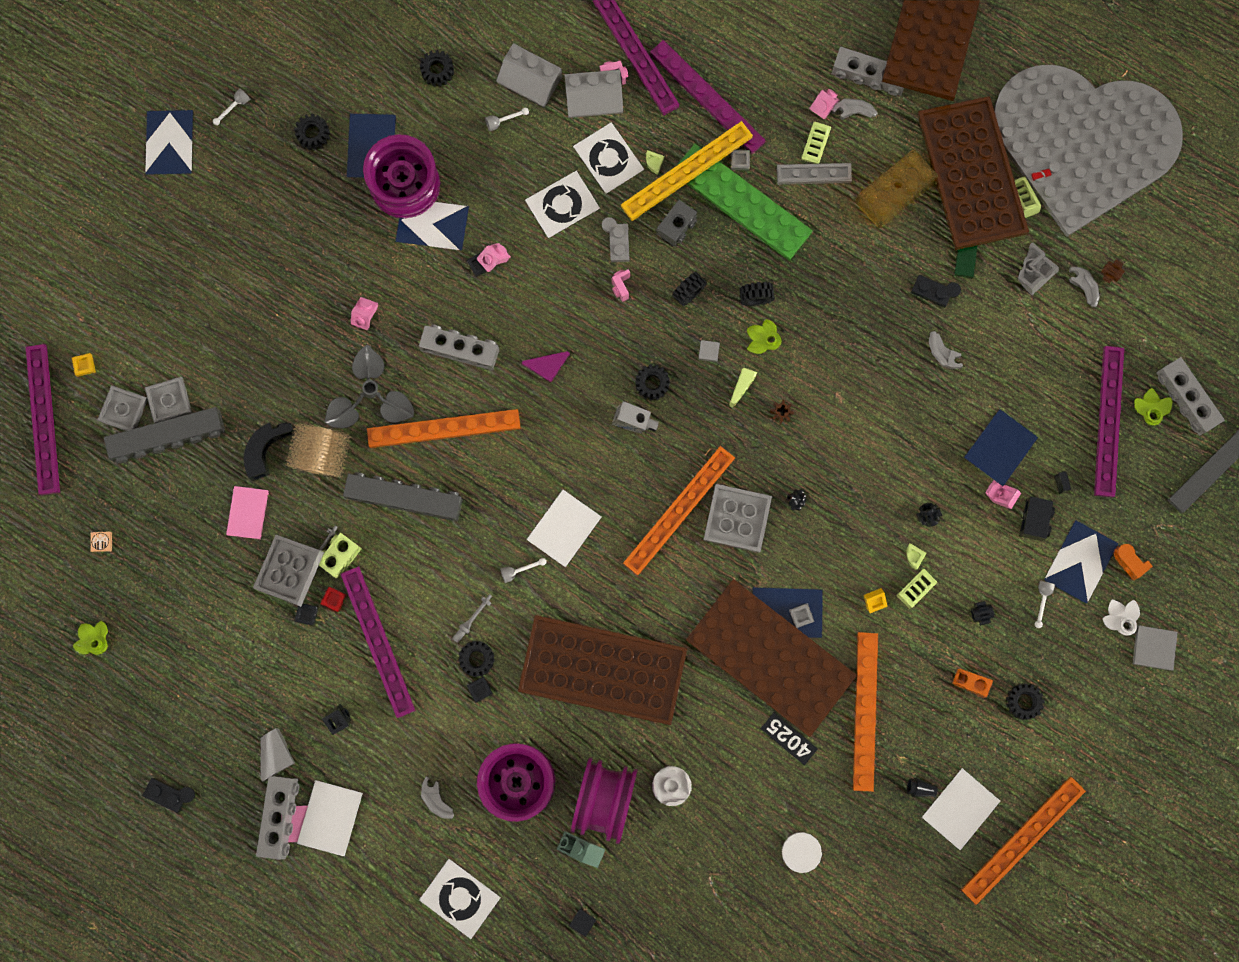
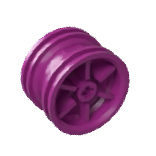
[363,134,440,219]
[477,744,556,822]
[570,757,638,844]

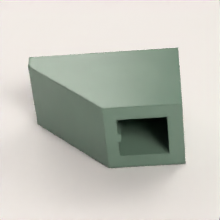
[557,831,606,868]

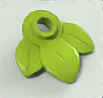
[747,319,782,354]
[1134,388,1172,426]
[73,621,108,655]

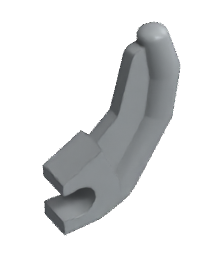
[831,98,878,120]
[1069,267,1100,307]
[929,331,963,369]
[421,777,454,819]

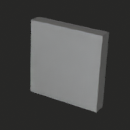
[145,377,192,423]
[97,385,148,431]
[1132,626,1178,671]

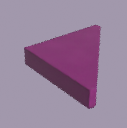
[521,351,570,383]

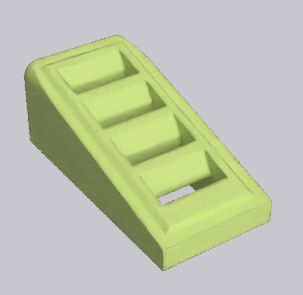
[801,122,831,164]
[1014,176,1041,218]
[729,368,757,408]
[896,569,937,609]

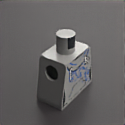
[612,401,659,434]

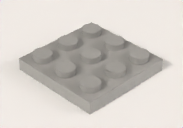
[703,484,772,553]
[253,535,324,607]

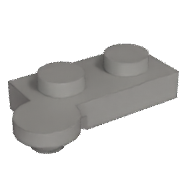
[602,217,629,262]

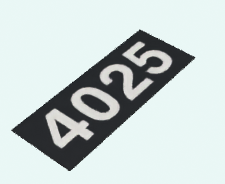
[760,712,818,766]

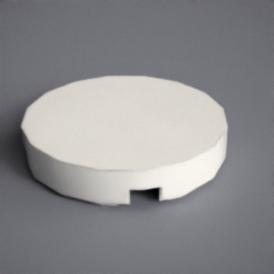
[652,766,691,806]
[782,832,822,873]

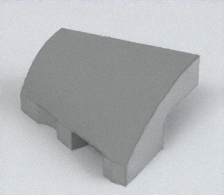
[1018,242,1059,295]
[260,728,295,782]

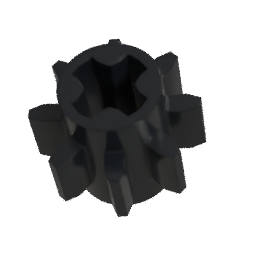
[916,503,942,527]
[971,601,994,626]

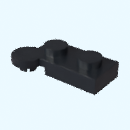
[911,275,961,308]
[142,778,195,813]

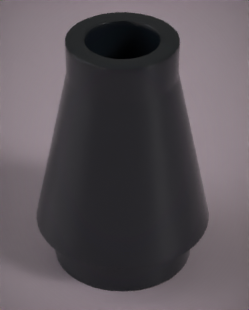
[906,777,938,797]

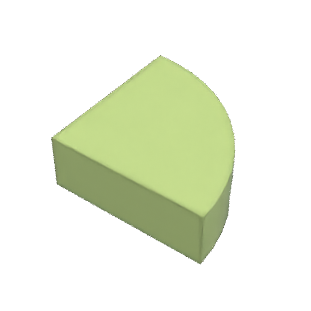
[646,150,665,175]
[906,543,926,570]

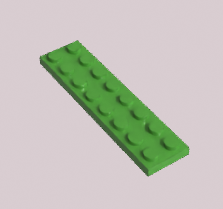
[677,144,813,261]

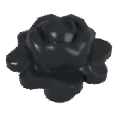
[787,489,807,511]

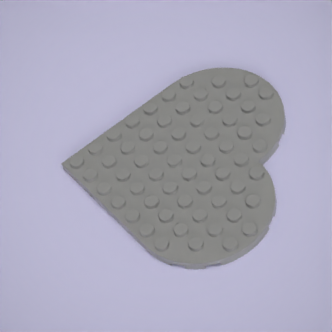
[994,65,1183,237]

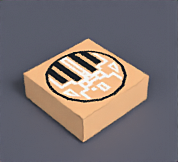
[91,532,112,552]

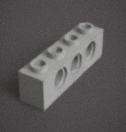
[831,47,904,96]
[419,325,499,371]
[1157,357,1225,436]
[256,776,299,860]

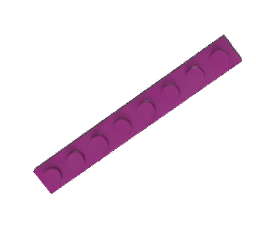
[592,0,679,116]
[650,40,766,155]
[26,344,60,496]
[1094,346,1124,498]
[341,566,416,718]

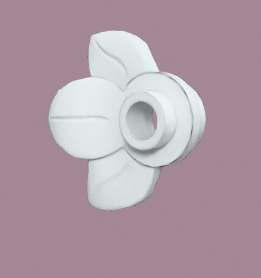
[1103,600,1140,636]

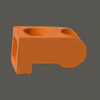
[1113,544,1153,580]
[952,669,993,698]

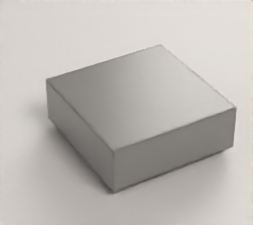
[731,150,750,170]
[698,340,720,362]
[789,603,815,628]

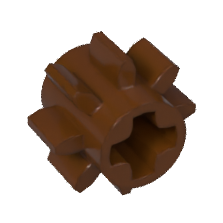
[1101,259,1125,284]
[770,400,794,425]

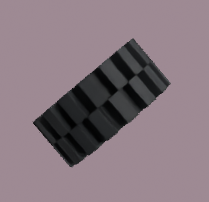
[420,50,454,87]
[294,114,330,151]
[672,272,707,307]
[739,282,775,307]
[635,364,670,401]
[458,641,495,677]
[1006,684,1045,720]

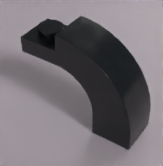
[244,422,296,481]

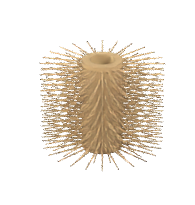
[286,423,351,478]

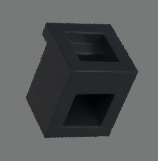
[322,704,351,735]

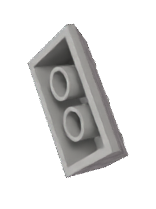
[496,43,562,108]
[565,70,623,118]

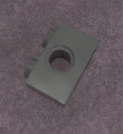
[657,200,697,247]

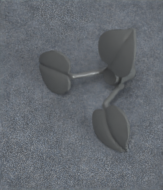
[324,345,414,428]

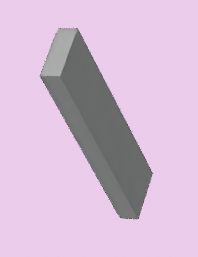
[777,163,852,185]

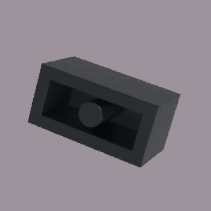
[1019,496,1055,541]

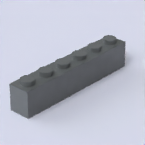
[104,407,225,464]
[343,472,463,522]

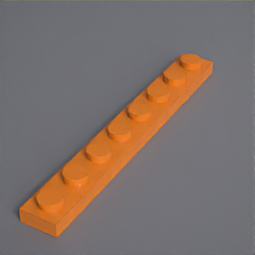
[367,409,521,448]
[623,446,735,576]
[853,632,878,792]
[960,777,1086,905]

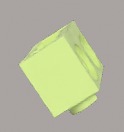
[319,533,362,579]

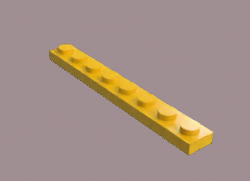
[621,121,753,221]

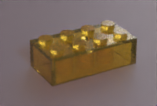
[855,149,938,229]

